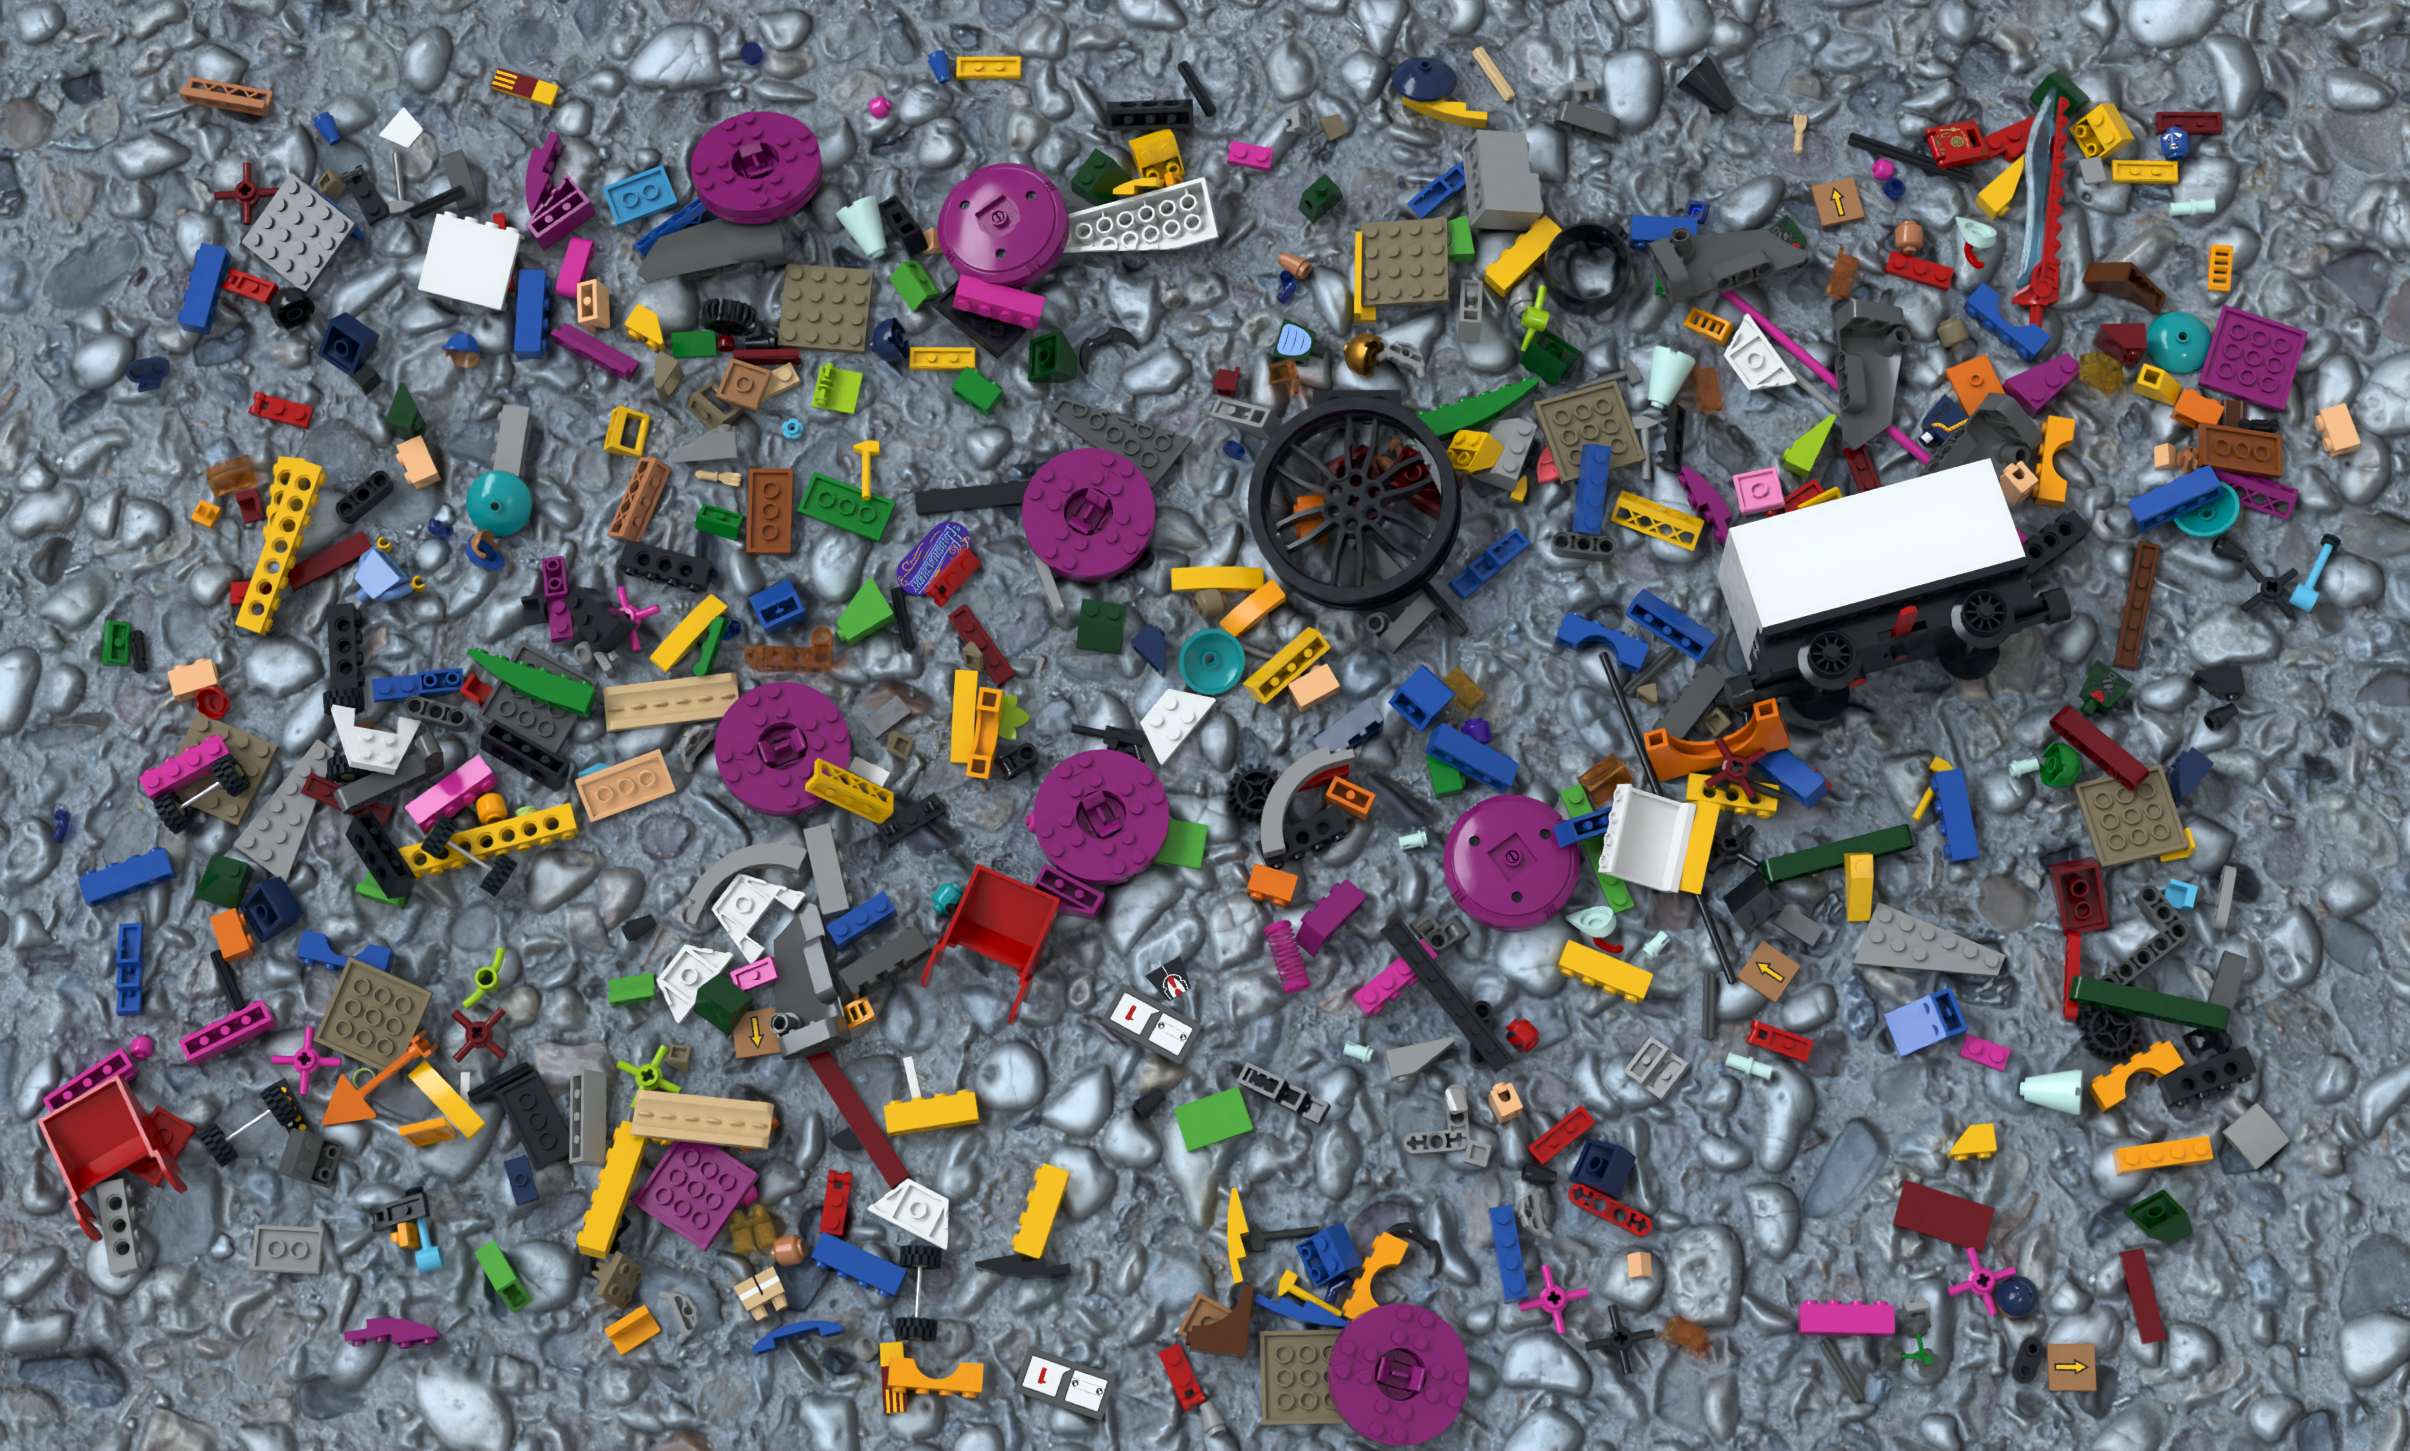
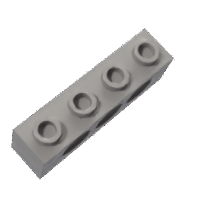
[96,1178,145,1277]

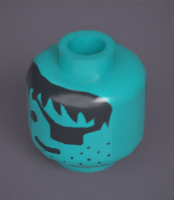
[931,882,964,916]

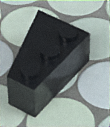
[564,586,638,653]

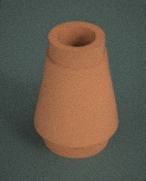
[1278,252,1311,280]

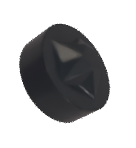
[1134,548,1155,570]

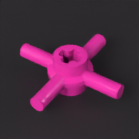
[616,586,661,652]
[272,1027,342,1096]
[1947,1247,2016,1316]
[1518,1264,1589,1335]

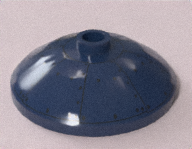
[1392,57,1457,102]

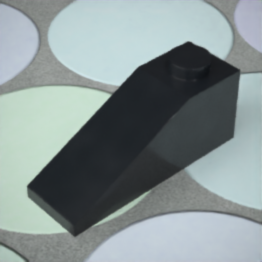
[878,195,929,257]

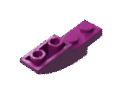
[525,131,563,216]
[1678,466,1732,549]
[542,556,575,643]
[344,1318,443,1349]

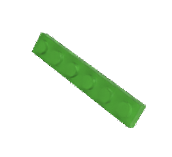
[1560,784,1634,915]

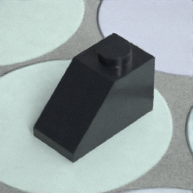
[2192,665,2246,702]

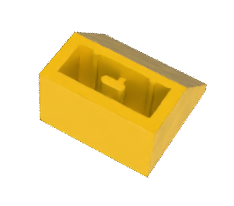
[2069,103,2135,160]
[1128,129,1185,180]
[1447,429,1504,472]

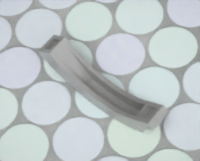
[1260,746,1355,859]
[686,843,809,930]

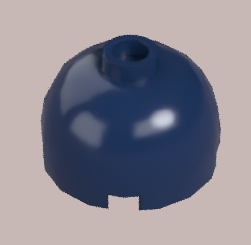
[869,318,909,362]

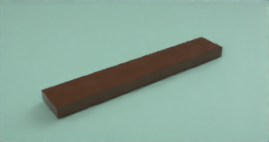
[2112,540,2161,671]

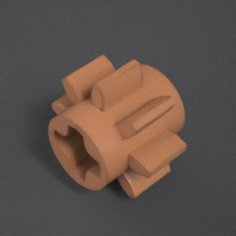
[2176,446,2200,473]

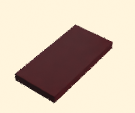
[1892,1180,1995,1253]

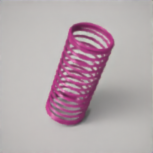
[1263,920,1312,994]

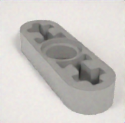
[1033,558,1066,617]
[2212,865,2237,930]

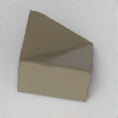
[317,168,347,201]

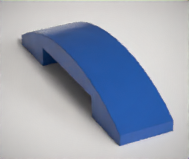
[751,1321,845,1356]

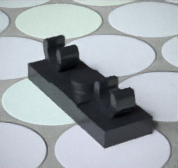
[1657,403,1686,473]
[876,792,946,847]

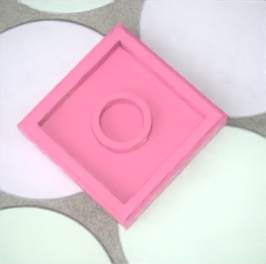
[1733,467,1785,516]

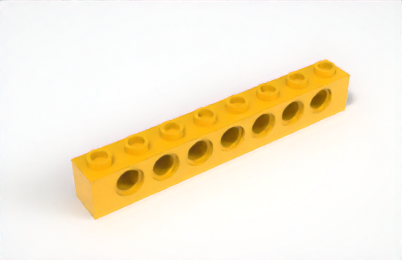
[235,458,327,636]
[397,803,580,881]

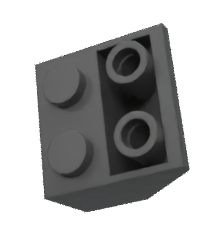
[277,1129,343,1188]

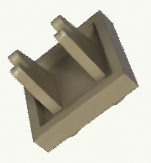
[592,1251,645,1310]

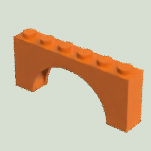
[1643,698,1791,782]

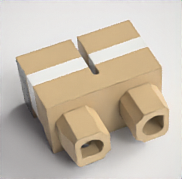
[734,1266,788,1323]

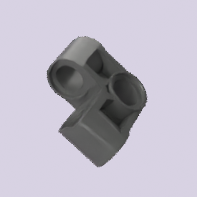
[1409,911,1471,956]

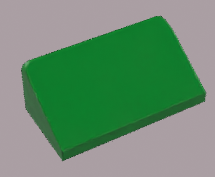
[671,330,717,359]
[695,504,745,541]
[102,620,131,666]

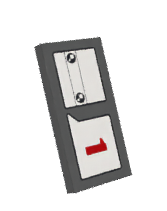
[1100,983,1202,1067]
[1013,1347,1117,1422]

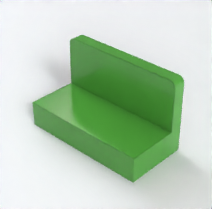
[890,260,940,311]
[355,871,407,909]
[608,973,657,1007]

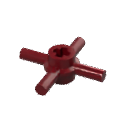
[214,162,280,226]
[1704,737,1767,800]
[451,1007,507,1063]

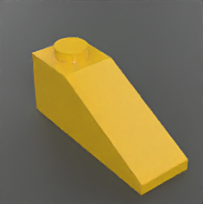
[1974,154,2027,220]
[1844,852,1874,922]

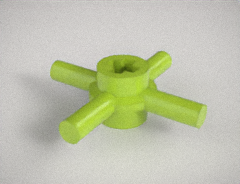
[617,1045,682,1109]

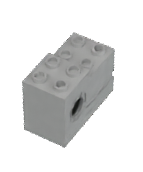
[1462,130,1544,231]

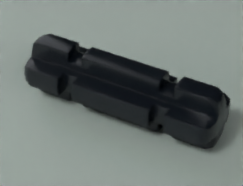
[2237,419,2280,433]
[130,630,148,673]

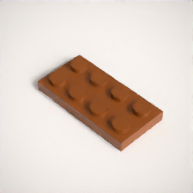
[2198,422,2283,479]
[746,468,794,555]

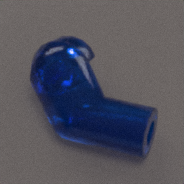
[1276,270,1297,304]
[427,519,454,539]
[708,620,742,641]
[51,809,71,843]
[1324,1275,1354,1305]

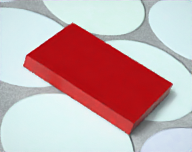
[125,1105,197,1187]

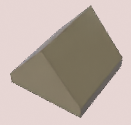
[1635,683,1658,708]

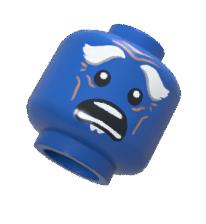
[2160,127,2190,161]

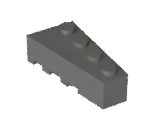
[838,926,932,1001]

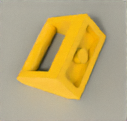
[603,405,651,458]

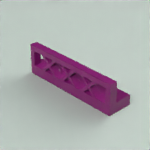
[551,322,640,382]
[2213,469,2298,520]

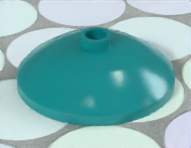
[2146,312,2212,375]
[466,470,532,536]
[2173,481,2240,538]
[1178,628,1245,695]

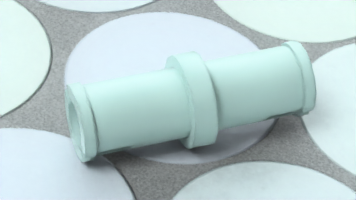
[2169,199,2216,217]
[1725,1052,1773,1080]

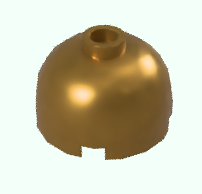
[1343,333,1384,378]

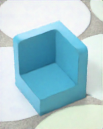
[2164,879,2198,913]

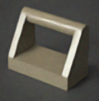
[654,351,684,403]
[686,380,745,430]

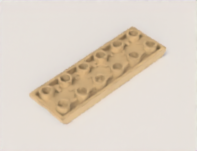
[603,673,739,733]
[630,1090,774,1150]

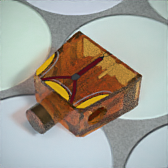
[1659,1316,1709,1359]

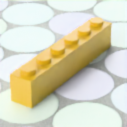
[576,1120,650,1260]

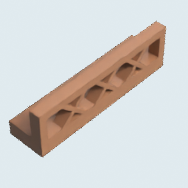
[180,77,274,117]
[607,457,672,543]

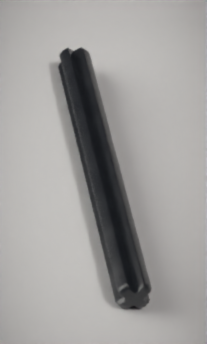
[1848,132,1973,183]

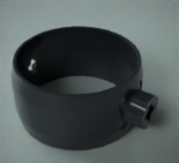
[1542,222,1631,316]

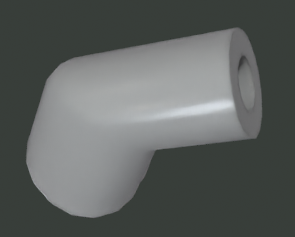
[2092,510,2113,542]

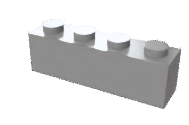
[491,404,533,481]
[803,823,854,920]
[569,1069,607,1167]

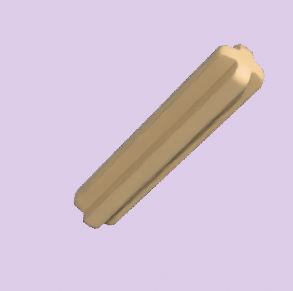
[1472,47,1515,102]

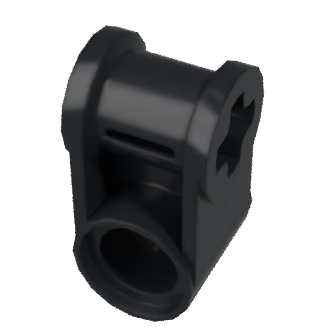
[994,743,1039,781]

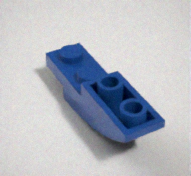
[372,668,464,703]

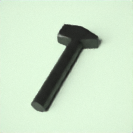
[1715,768,1785,801]
[1250,1223,1319,1252]

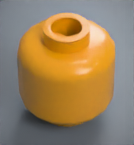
[476,792,508,825]

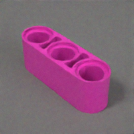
[556,236,595,299]

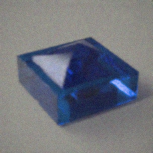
[1683,200,1711,225]

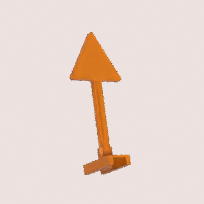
[322,1029,439,1125]

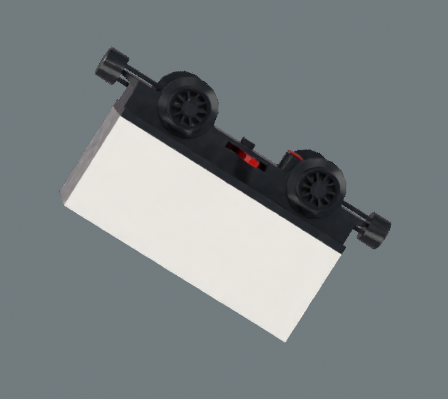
[1717,458,2071,721]

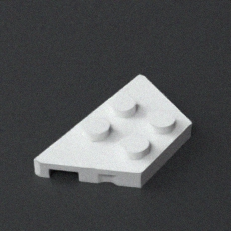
[1724,313,1797,391]
[1140,689,1216,767]
[657,945,734,1025]
[867,1179,949,1251]

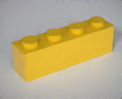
[1484,215,1562,298]
[1242,627,1331,705]
[1557,940,1653,1004]
[884,1090,980,1137]
[1011,1163,1071,1260]

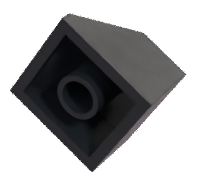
[1723,869,1786,933]

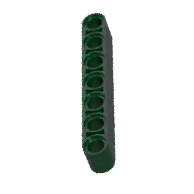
[1760,824,1915,885]
[2068,976,2230,1033]

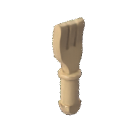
[1793,114,1807,155]
[695,470,742,487]

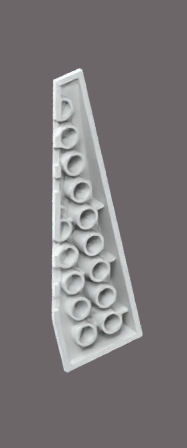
[1063,177,1219,253]

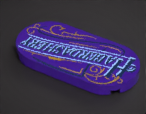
[896,522,971,597]

